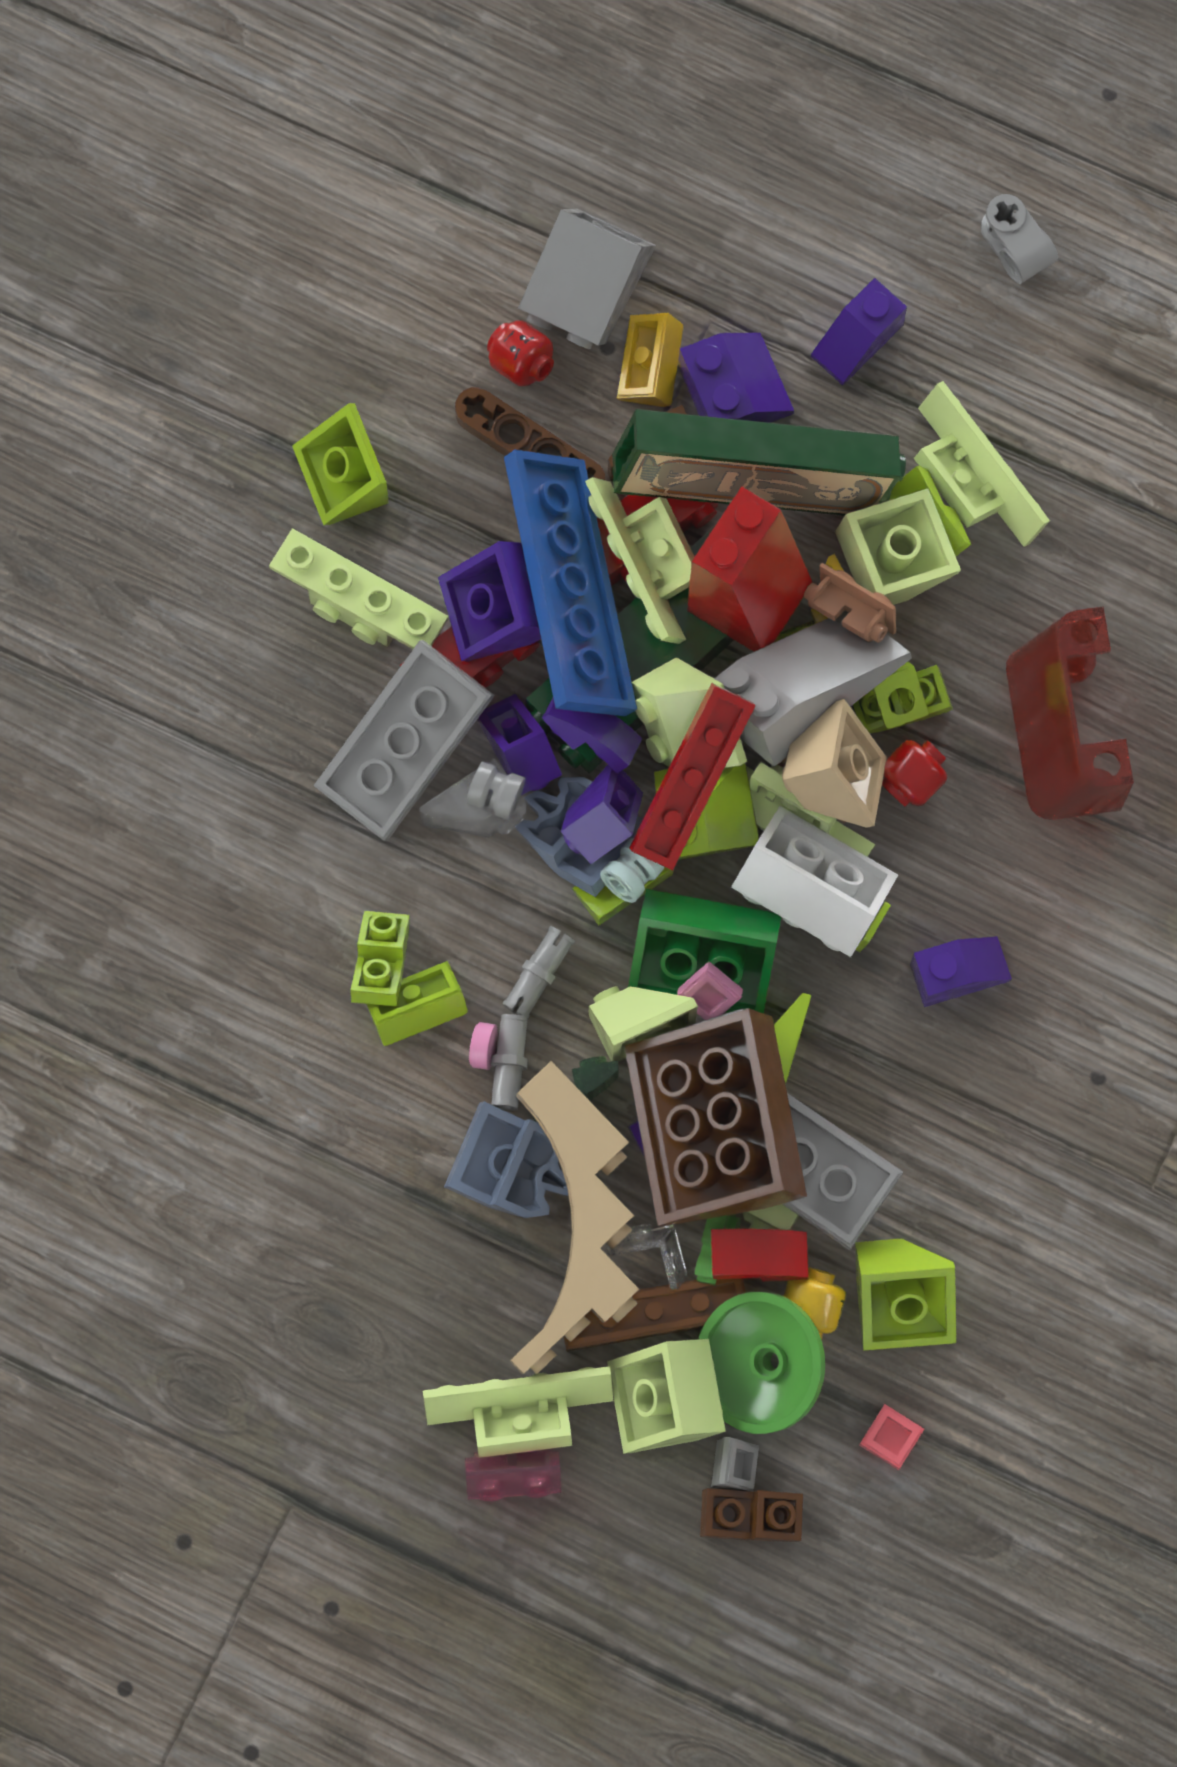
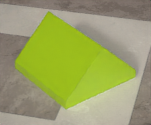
[292,403,389,525]

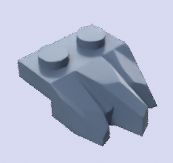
[515,777,643,897]
[444,1101,568,1218]

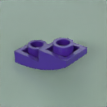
[542,698,642,773]

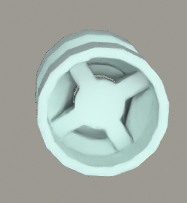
[600,838,664,903]

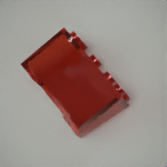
[1006,606,1134,820]

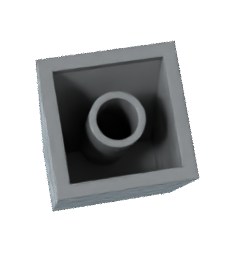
[518,209,656,349]

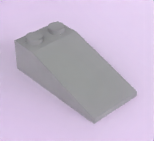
[714,610,912,766]

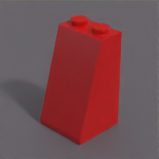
[687,486,813,652]

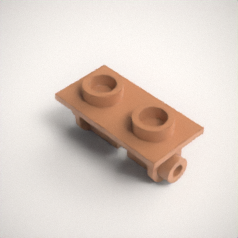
[804,563,896,643]

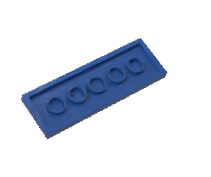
[504,449,637,716]

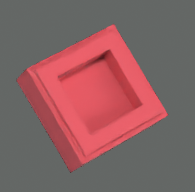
[859,1404,924,1470]

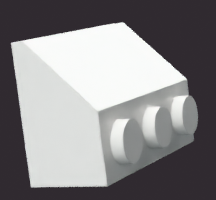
[731,806,898,957]

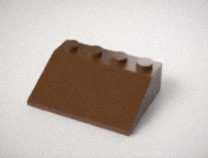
[625,1008,807,1227]

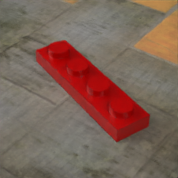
[629,683,756,871]

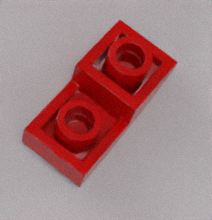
[711,1229,809,1282]

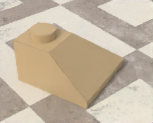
[782,699,887,828]

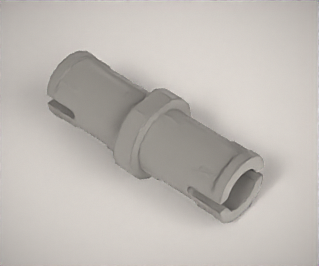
[502,926,575,1018]
[491,1014,528,1111]

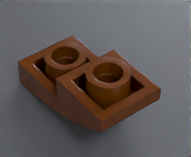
[700,1488,803,1542]

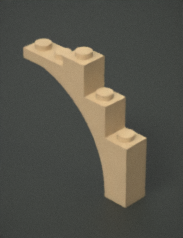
[510,1061,639,1374]

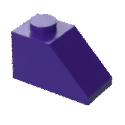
[811,278,907,386]
[477,694,562,795]
[561,765,643,864]
[910,936,1012,1007]

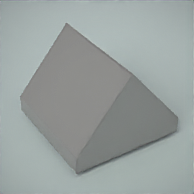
[711,1437,759,1492]

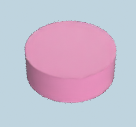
[469,1022,498,1070]

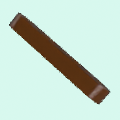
[455,387,605,480]

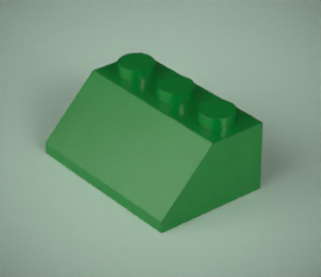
[628,889,781,1013]

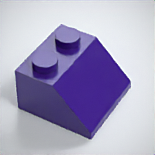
[678,333,794,423]
[438,541,541,661]

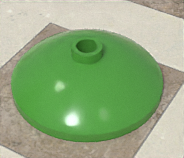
[698,1292,825,1434]

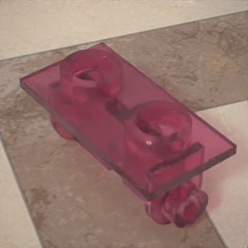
[465,1449,561,1501]

